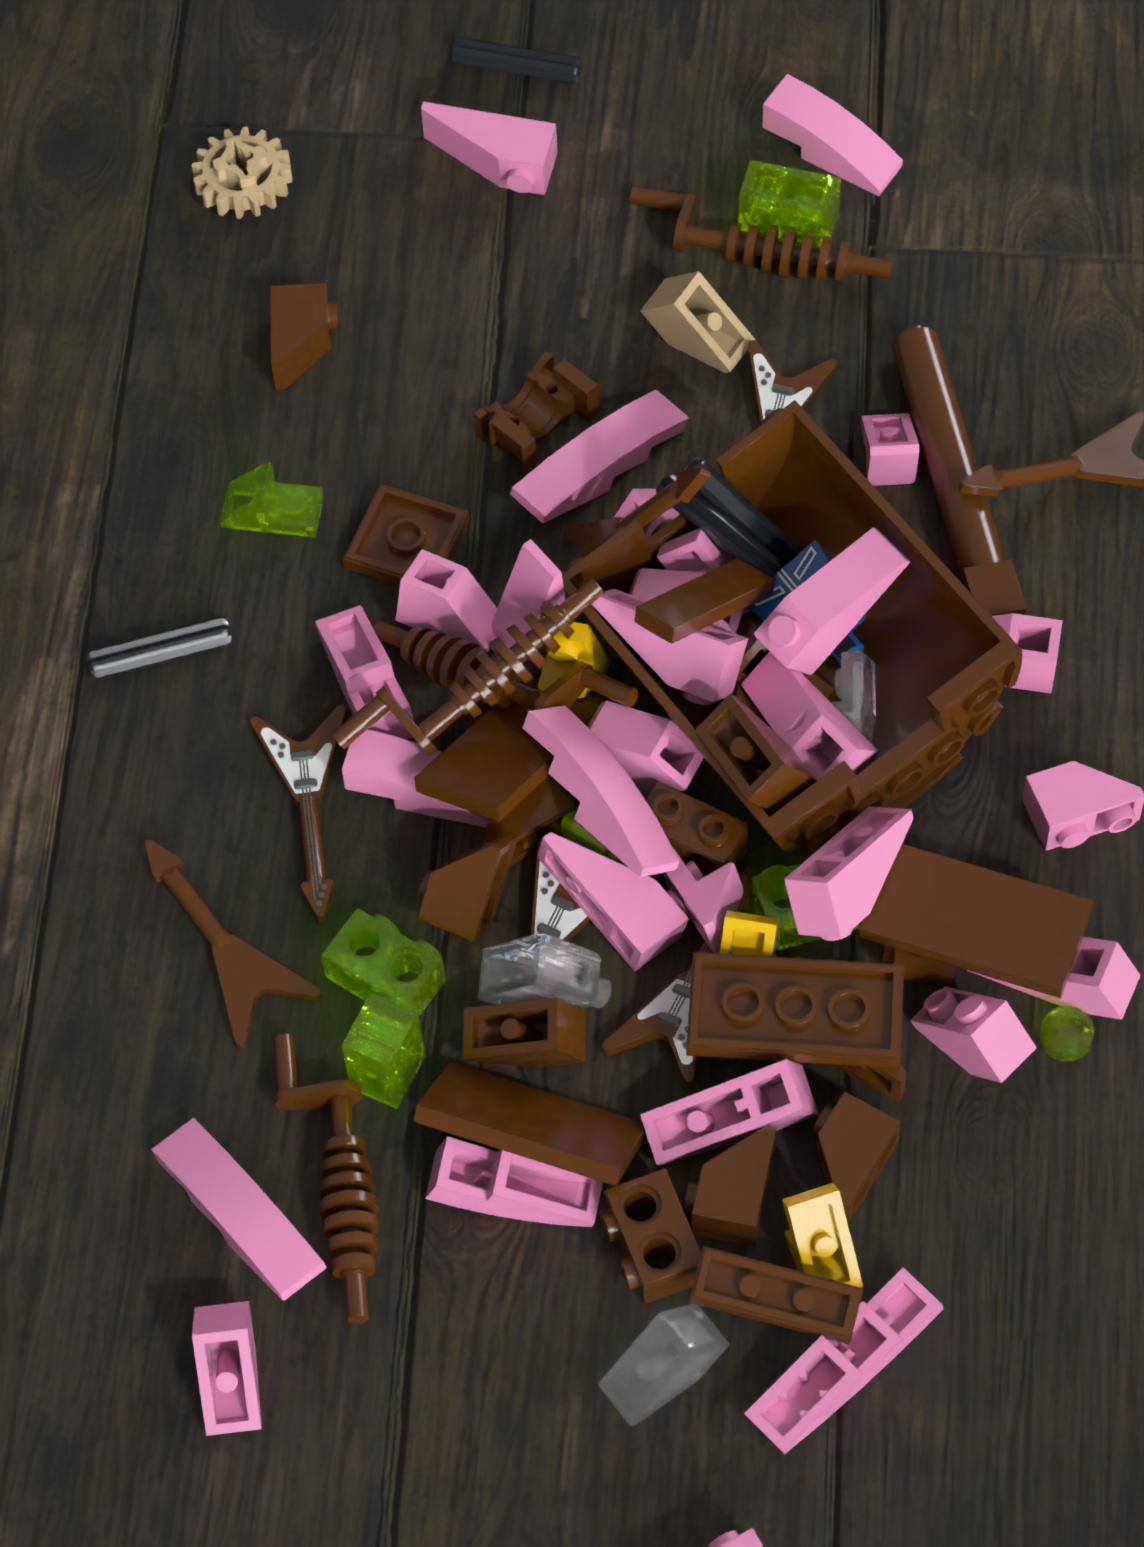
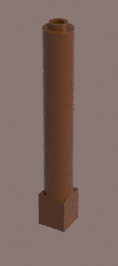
[892,326,1027,616]

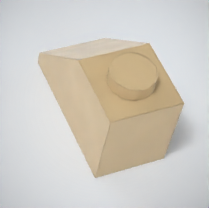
[640,271,755,373]

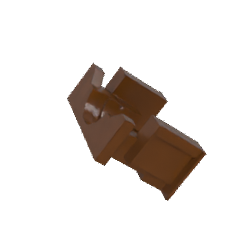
[473,351,601,477]

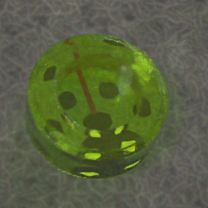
[1040,1006,1094,1061]

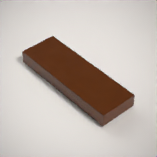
[634,558,775,644]
[689,1246,863,1345]

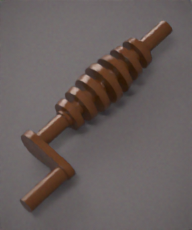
[630,186,893,281]
[331,577,605,756]
[373,620,639,710]
[273,1034,379,1324]

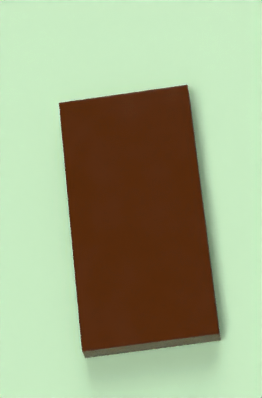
[414,673,613,822]
[859,844,1094,998]
[686,952,904,1068]
[414,1062,646,1186]

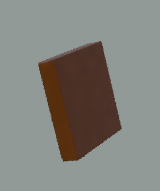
[343,483,470,586]

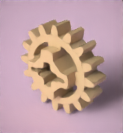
[192,127,293,219]

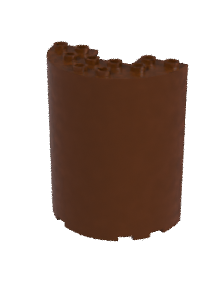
[562,400,1022,853]

